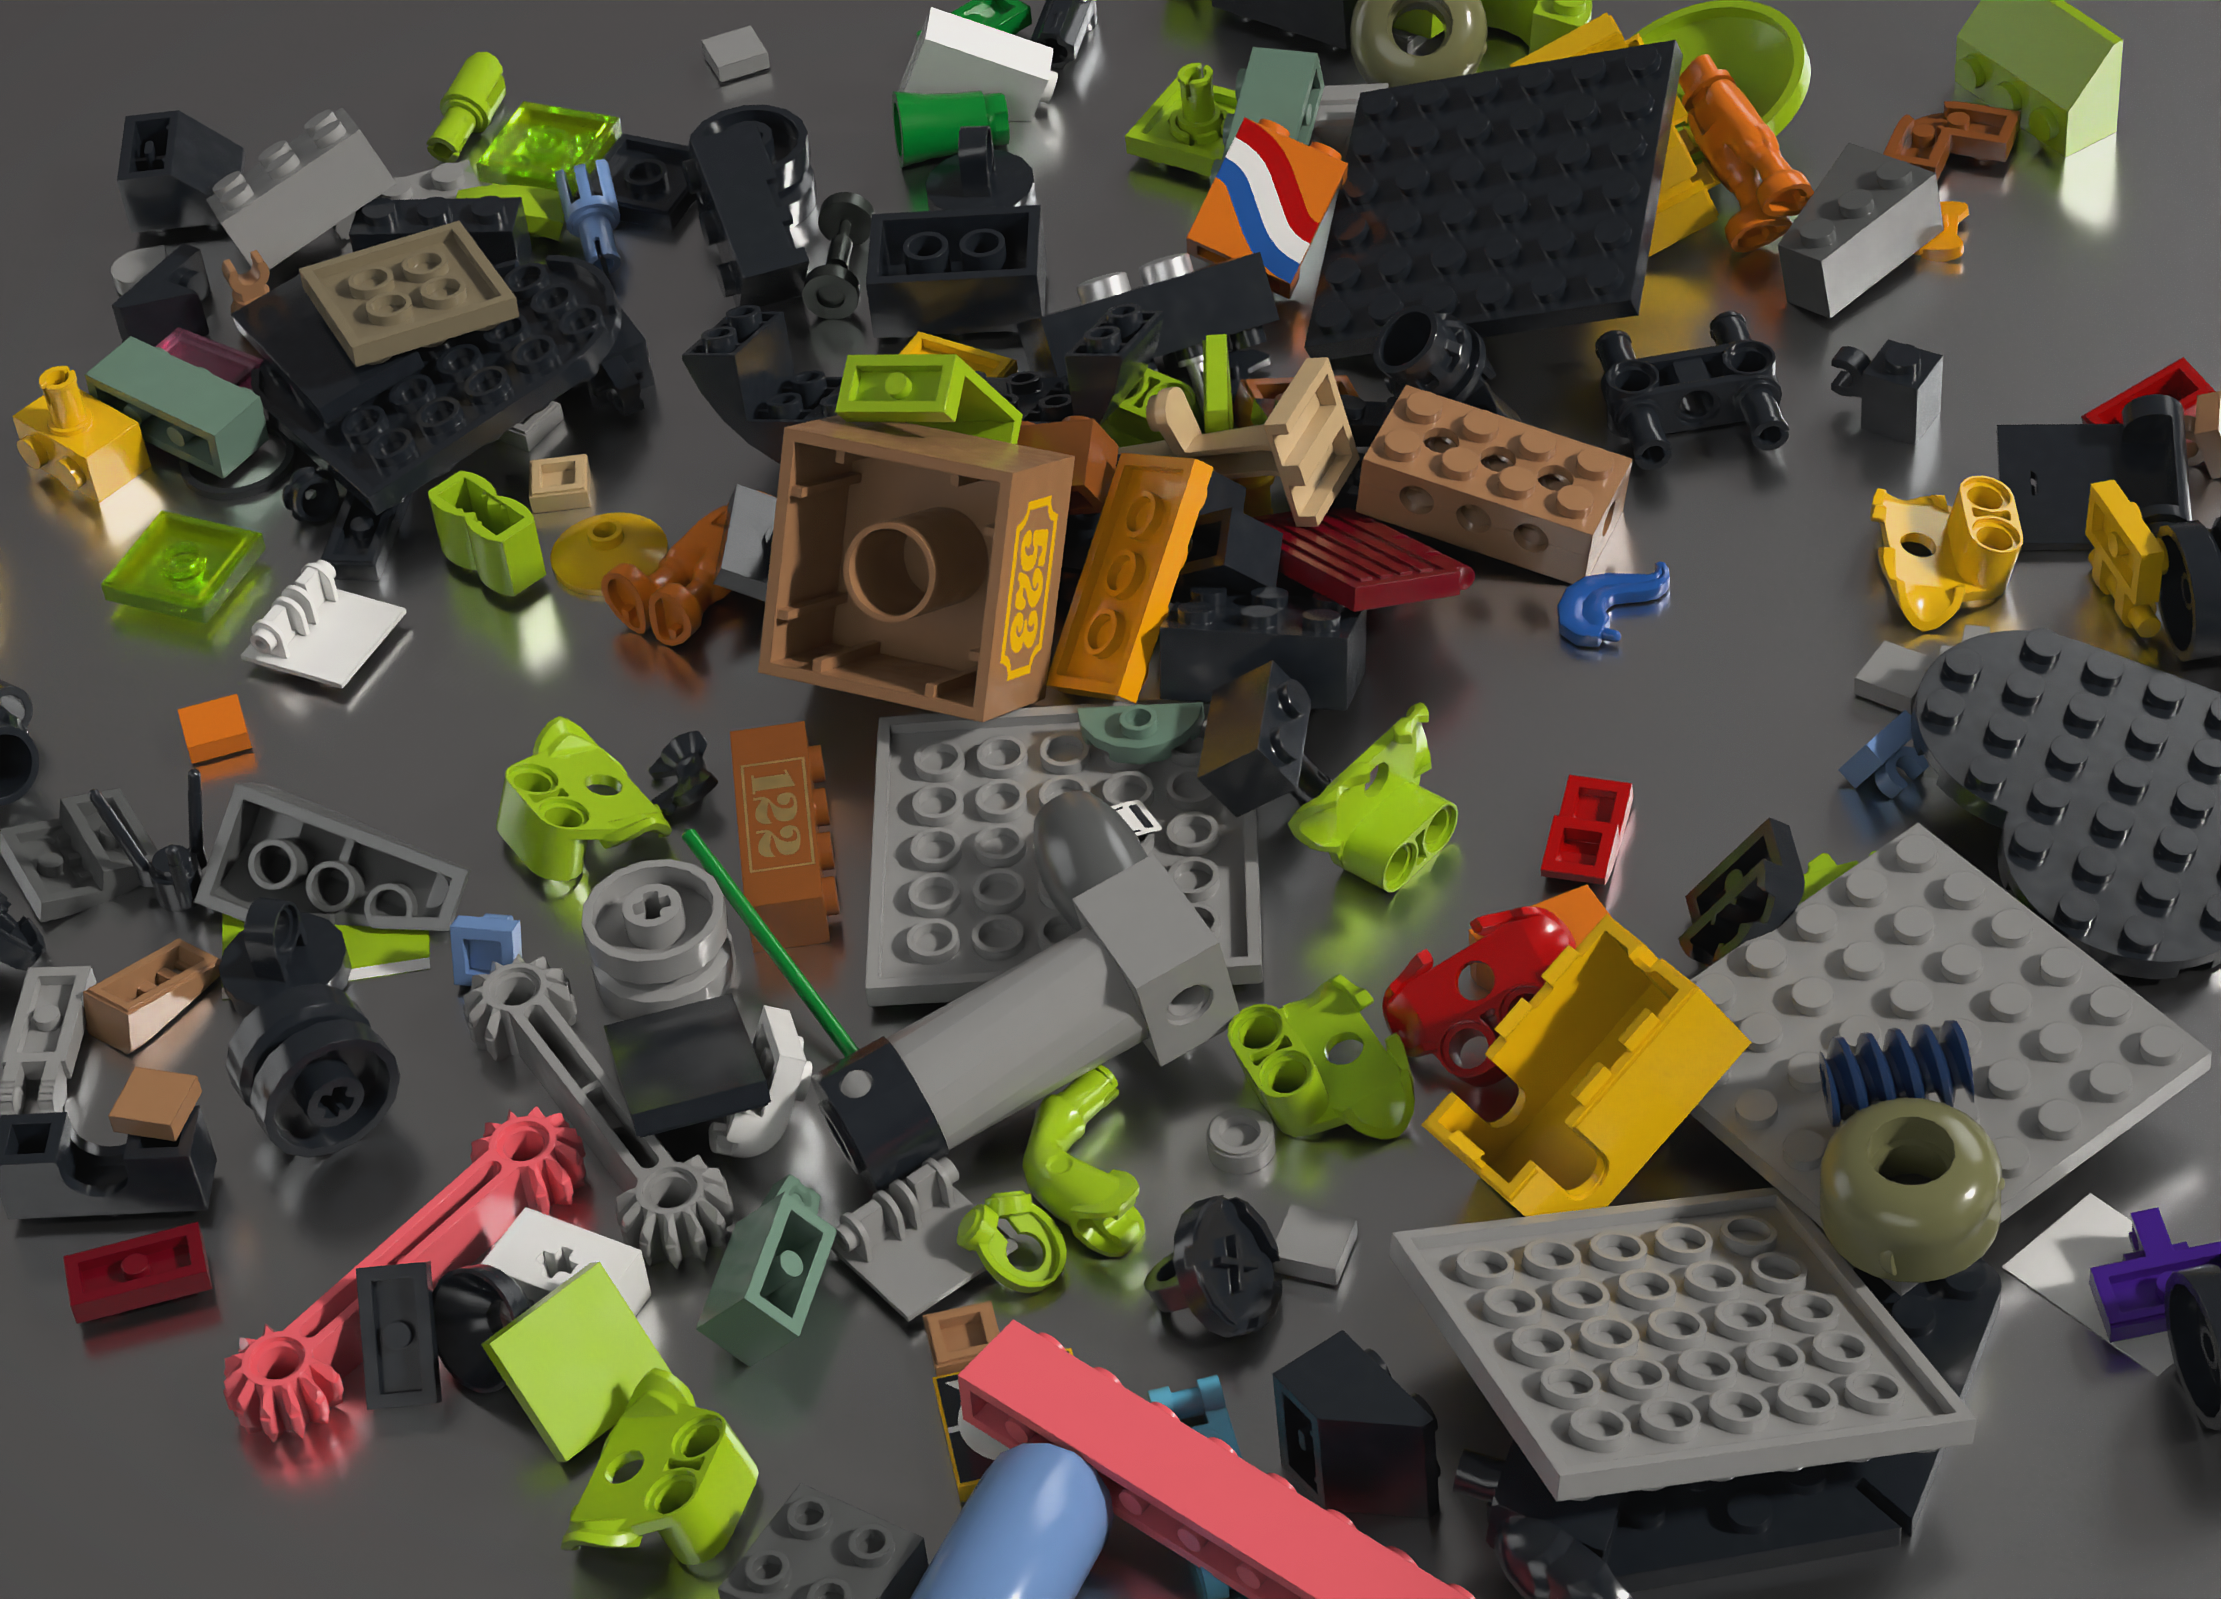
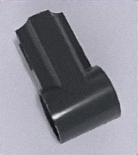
[1030,0,1098,70]

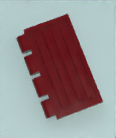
[1253,506,1475,612]

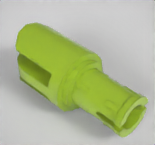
[426,52,506,163]

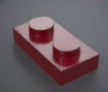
[63,1222,213,1324]

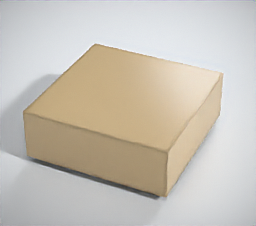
[529,454,591,514]

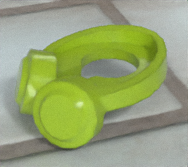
[957,1190,1067,1293]

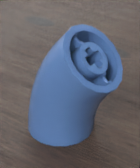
[910,1443,1114,1599]

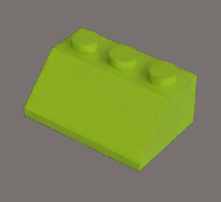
[1954,0,2123,158]

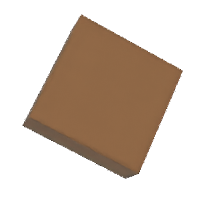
[108,1066,202,1141]
[922,1301,999,1377]

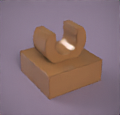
[2184,391,2221,479]

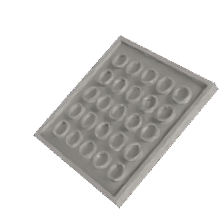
[865,699,1263,1007]
[1690,823,2212,1296]
[1389,1187,1977,1502]

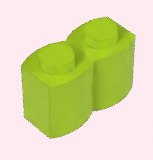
[428,471,546,596]

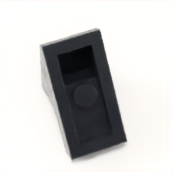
[112,243,212,347]

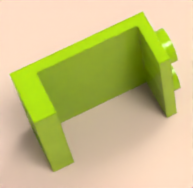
[835,354,1023,444]

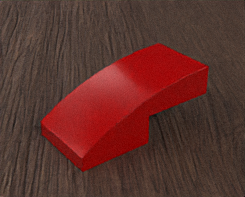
[1540,775,1634,885]

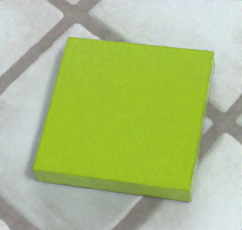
[1203,334,1234,433]
[481,1262,672,1462]

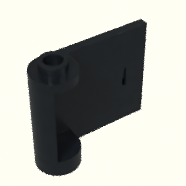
[1996,394,2192,550]

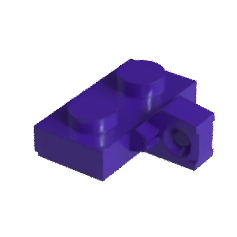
[2089,1207,2221,1343]

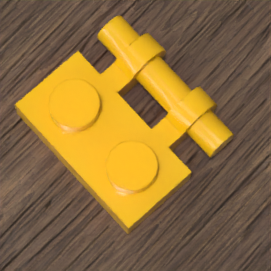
[2085,480,2169,638]

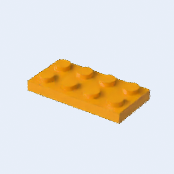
[1047,453,1214,704]

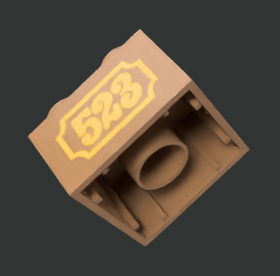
[758,415,1075,722]

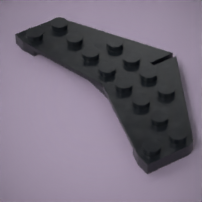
[1486,1258,2002,1593]

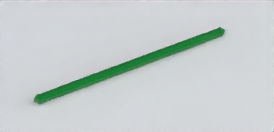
[682,829,859,1057]

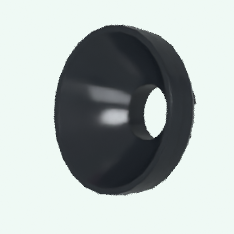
[433,1264,535,1393]

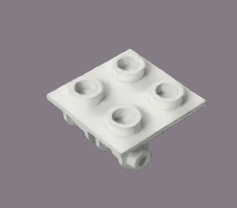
[241,560,407,689]

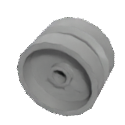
[581,859,736,1020]

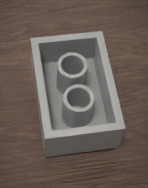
[206,107,397,270]

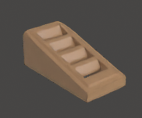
[83,938,221,1054]

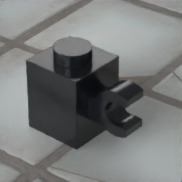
[1831,339,1943,445]

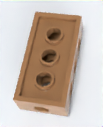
[1356,385,1633,584]

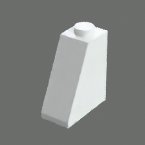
[892,7,1058,122]

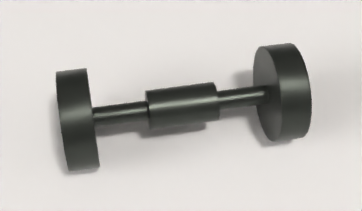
[802,192,875,319]

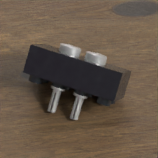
[1016,252,1280,418]

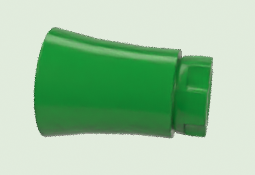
[892,91,1010,168]

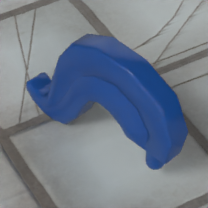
[1557,561,1670,647]

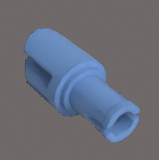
[555,159,621,274]

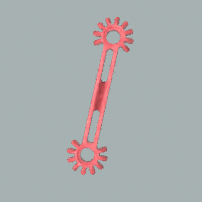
[223,1106,586,1442]

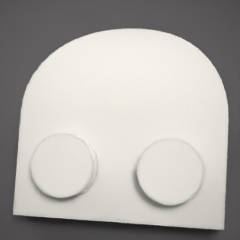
[709,1005,812,1158]

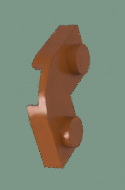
[1883,101,2021,181]

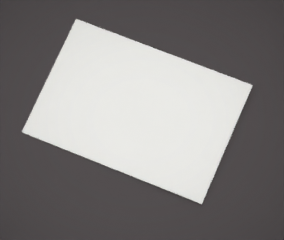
[2002,1193,2174,1376]

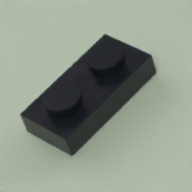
[356,1261,442,1410]

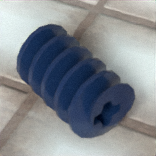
[1819,1020,1974,1128]

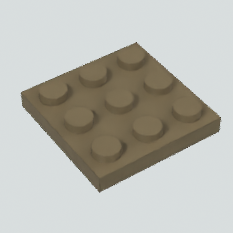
[299,221,519,367]

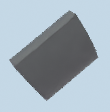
[0,788,158,923]

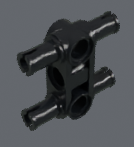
[1595,311,1789,470]

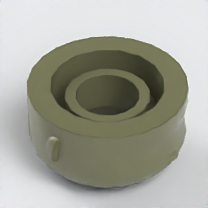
[1350,0,1488,88]
[1820,1098,2005,1283]

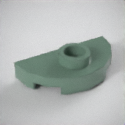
[1077,702,1204,765]

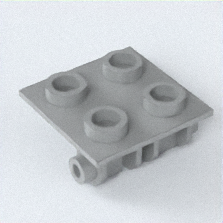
[831,1157,1018,1322]

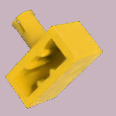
[12,366,151,503]

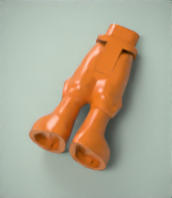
[1679,54,1814,253]
[601,490,775,646]

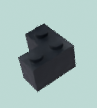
[1170,471,1283,604]

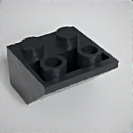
[117,110,246,233]
[1272,1330,1441,1518]

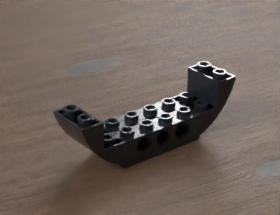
[682,304,1164,464]

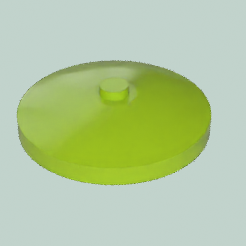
[1630,0,1811,166]

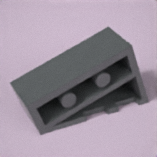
[1778,143,1944,318]

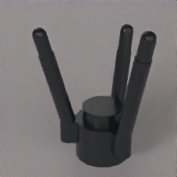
[88,769,208,912]

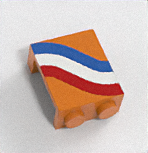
[1186,117,1348,299]

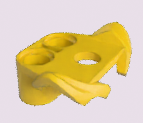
[1870,475,2023,632]

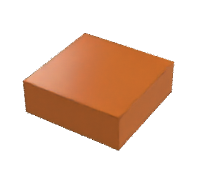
[177,694,252,764]

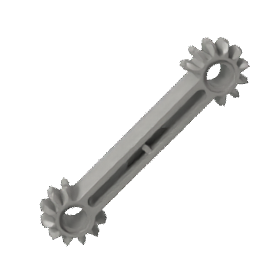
[463,954,734,1270]

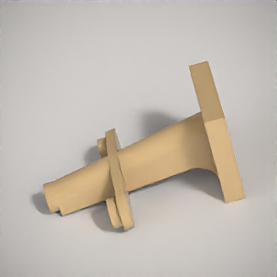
[1118,357,1360,527]

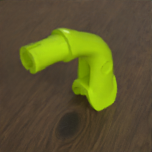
[1022,1065,1145,1258]

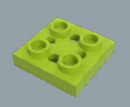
[1125,63,1238,176]

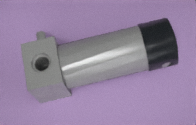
[811,854,1240,1193]

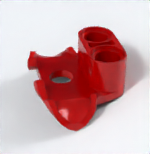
[1382,906,1576,1087]

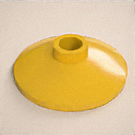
[550,512,669,596]

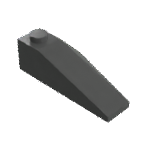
[194,782,471,931]

